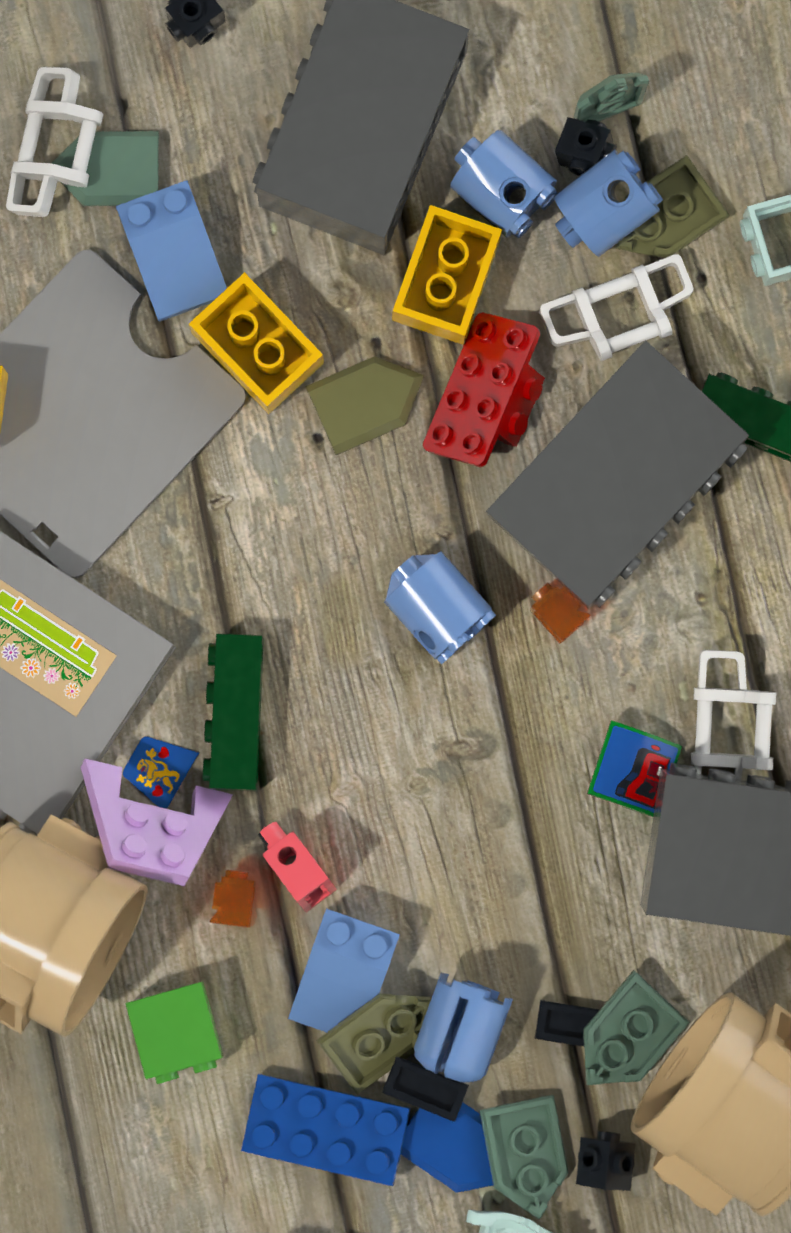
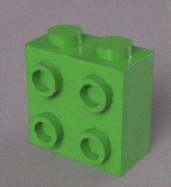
[125,982,224,1084]

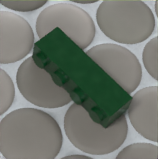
[701,372,791,462]
[203,634,264,792]

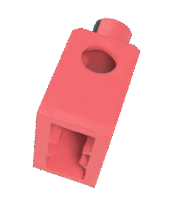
[258,821,337,913]

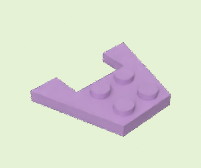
[81,758,233,886]

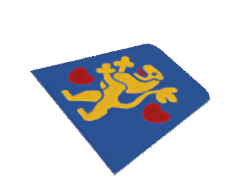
[123,737,199,809]

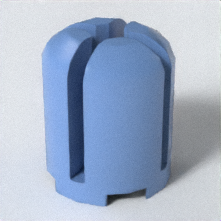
[414,972,513,1082]

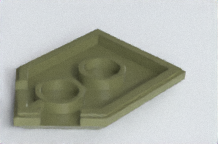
[616,155,730,258]
[305,356,424,455]
[316,994,431,1095]

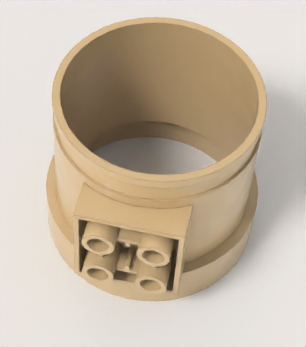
[0,814,148,1037]
[631,992,791,1216]

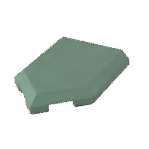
[573,72,649,122]
[51,131,159,206]
[583,971,690,1085]
[479,1095,569,1219]

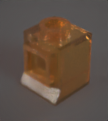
[530,583,591,644]
[210,870,256,928]

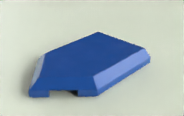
[401,1102,494,1193]

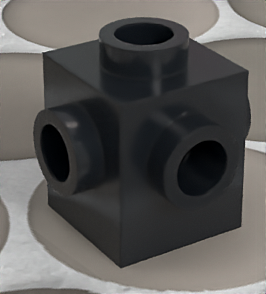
[165,0,226,48]
[555,117,617,176]
[576,1131,636,1191]

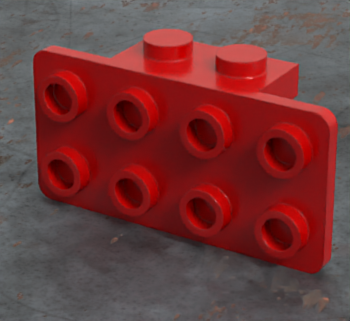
[423,312,545,467]

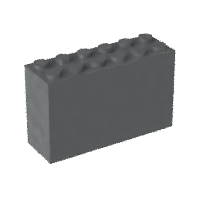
[253,0,469,256]
[486,340,749,609]
[640,763,791,936]

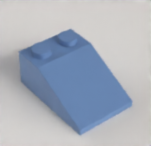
[116,180,227,322]
[288,908,400,1032]

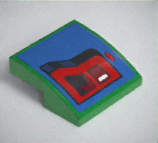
[587,720,682,817]

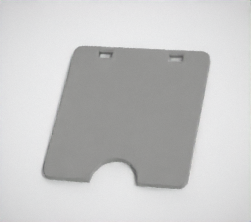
[0,250,246,578]

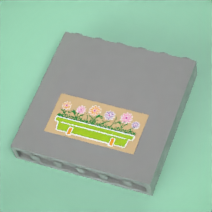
[0,531,176,836]

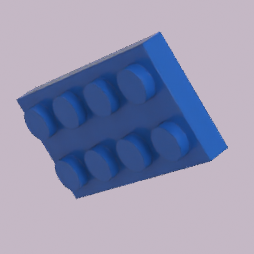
[241,1074,411,1186]

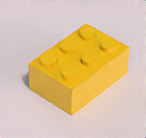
[392,205,502,345]
[189,272,324,414]

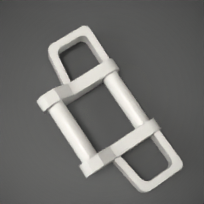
[6,67,103,217]
[539,254,693,361]
[691,650,776,780]

